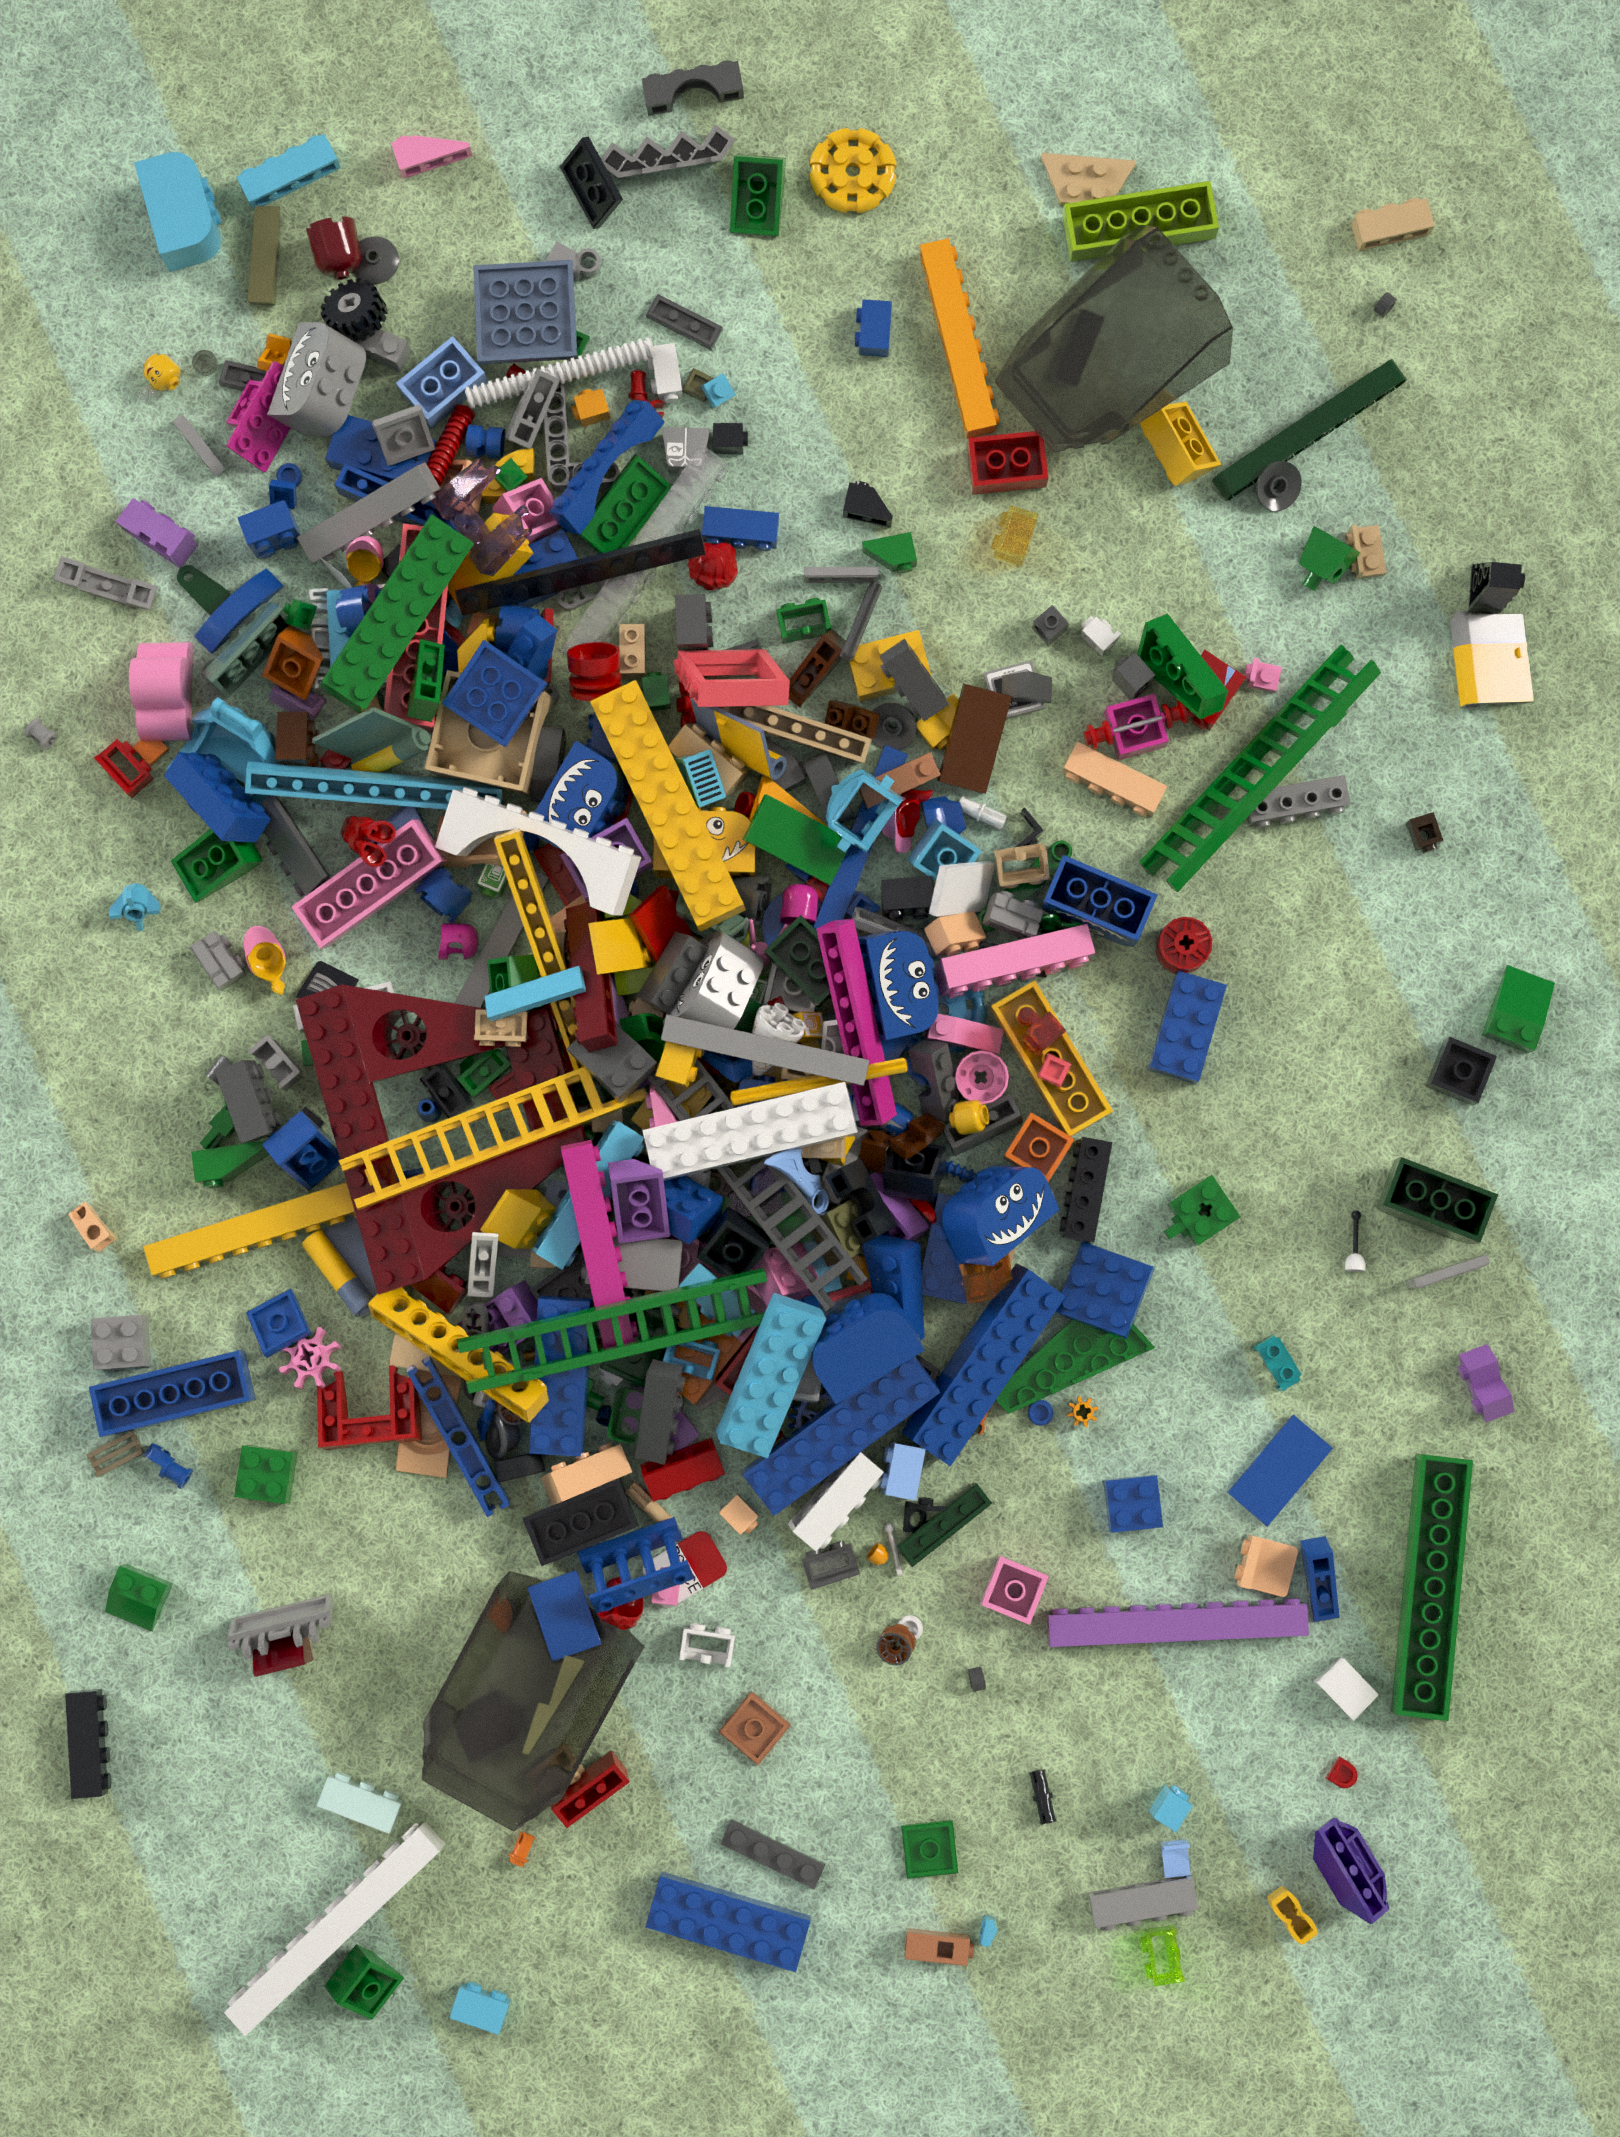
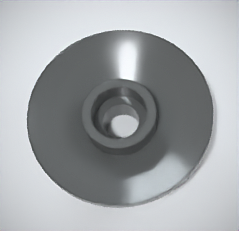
[353,236,399,284]
[1256,461,1302,511]
[872,702,917,750]

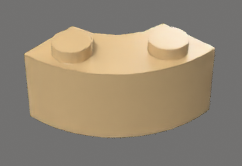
[389,1334,460,1377]

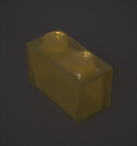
[991,505,1039,567]

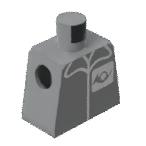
[662,427,711,487]

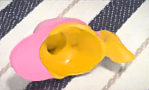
[346,536,384,586]
[243,926,286,995]

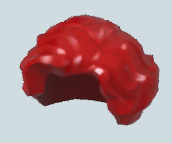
[687,543,738,591]
[597,1576,644,1630]

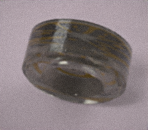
[192,350,218,376]

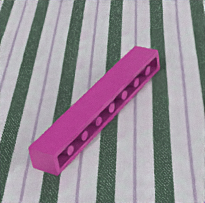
[816,919,897,1126]
[561,1140,638,1348]

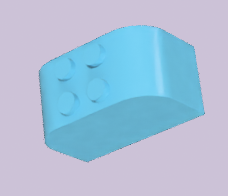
[134,152,222,272]

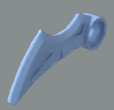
[764,1149,829,1214]

